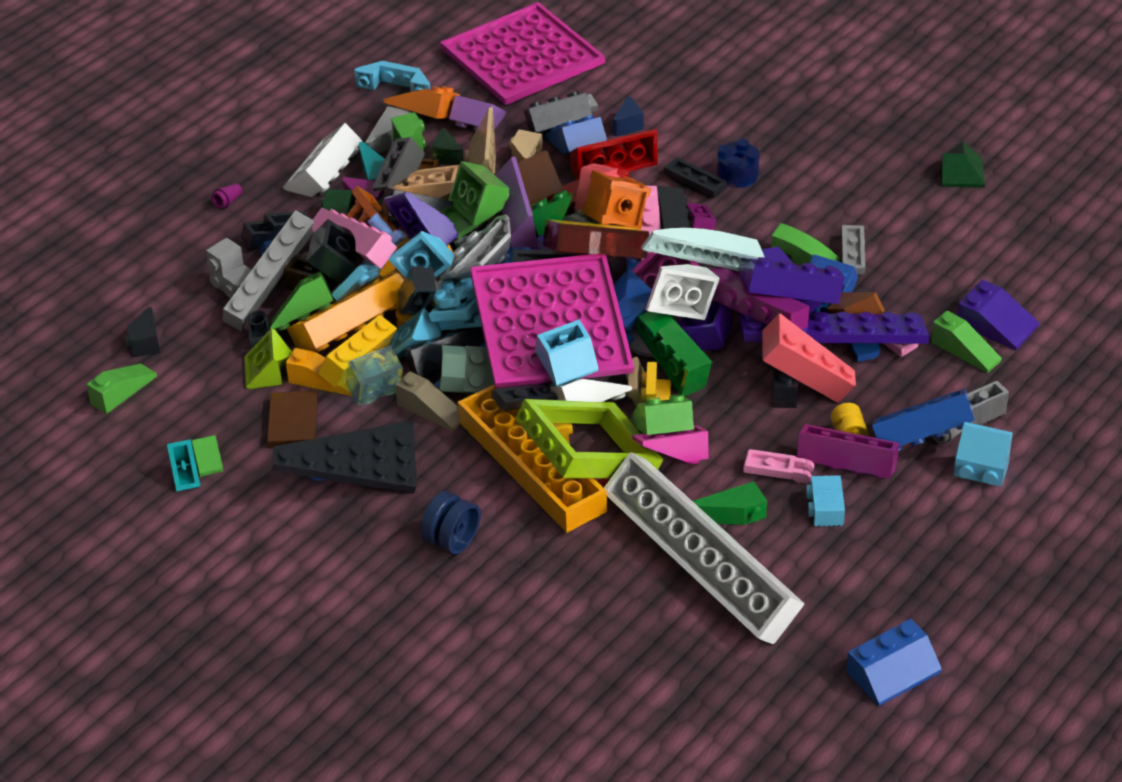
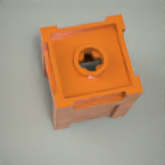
[581,170,652,231]

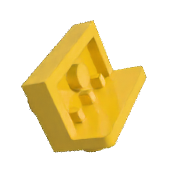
[641,362,671,402]

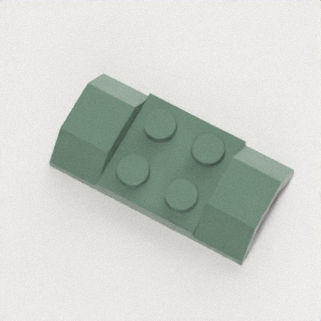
[439,345,535,394]

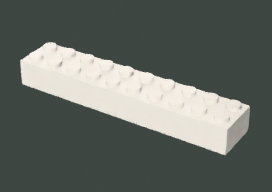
[604,452,805,645]

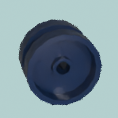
[421,491,481,554]

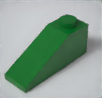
[693,481,767,525]

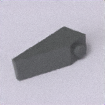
[372,137,425,191]

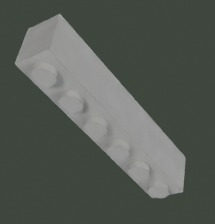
[223,210,314,332]

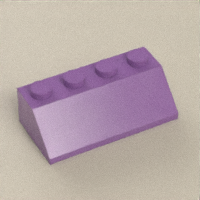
[495,157,538,249]

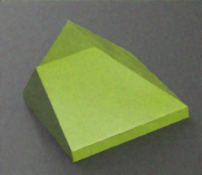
[244,328,292,389]

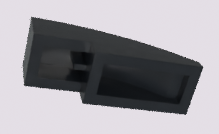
[241,211,307,249]

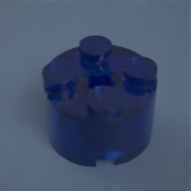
[717,139,760,188]

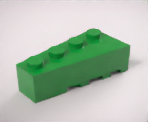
[635,311,712,397]

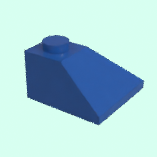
[614,269,652,332]

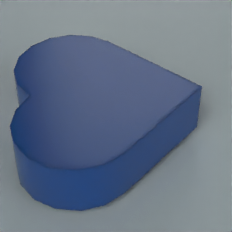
[850,343,880,362]

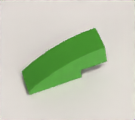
[771,223,840,265]

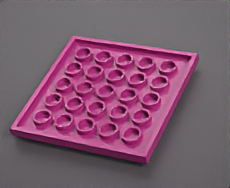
[440,2,605,105]
[470,253,634,389]

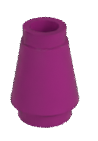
[211,183,242,208]

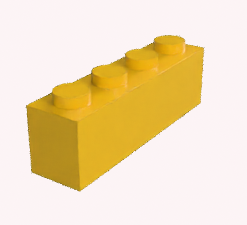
[318,315,397,388]

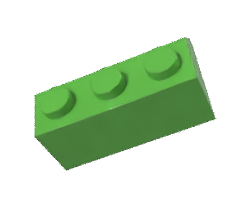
[448,161,510,226]

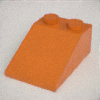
[383,86,460,118]

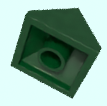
[940,141,985,188]

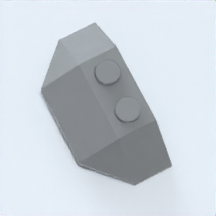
[439,214,511,281]

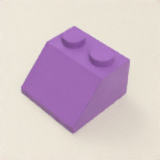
[449,95,506,131]

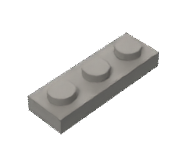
[842,225,865,275]

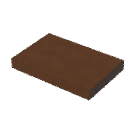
[267,391,318,448]

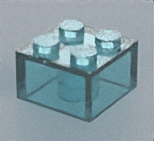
[346,345,403,405]

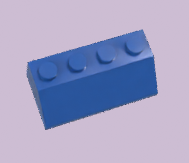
[872,388,975,451]

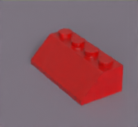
[570,129,658,180]

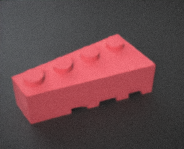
[763,313,856,403]

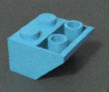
[535,319,599,387]

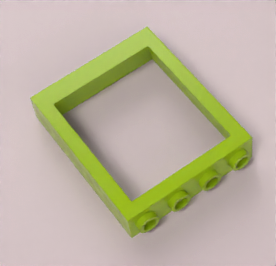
[516,399,663,478]

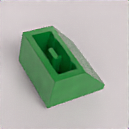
[531,190,574,236]

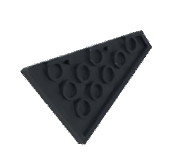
[271,421,416,493]

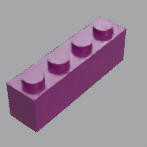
[797,424,899,479]

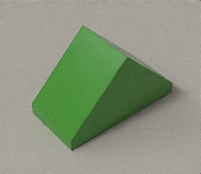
[191,435,223,477]

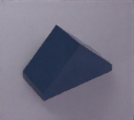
[613,96,644,137]

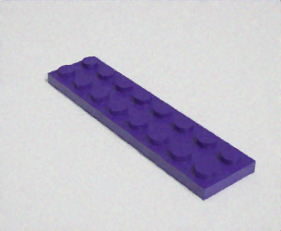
[739,312,929,344]

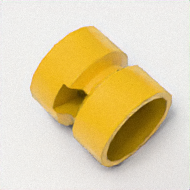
[831,403,868,436]

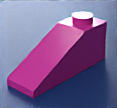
[632,425,709,464]

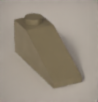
[395,371,461,432]

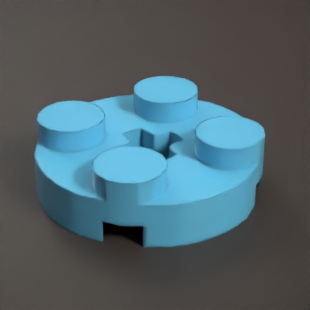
[433,276,475,309]

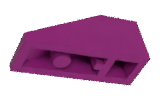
[686,203,716,231]

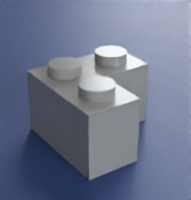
[206,238,251,298]

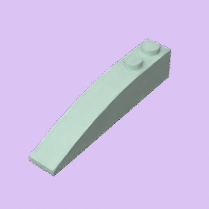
[641,228,764,271]

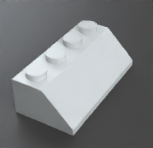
[283,123,362,197]

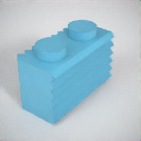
[806,476,845,527]

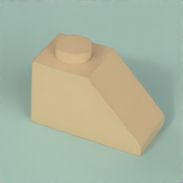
[509,130,543,163]

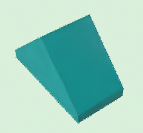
[167,439,200,491]

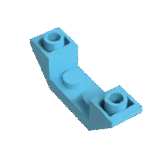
[354,61,430,92]

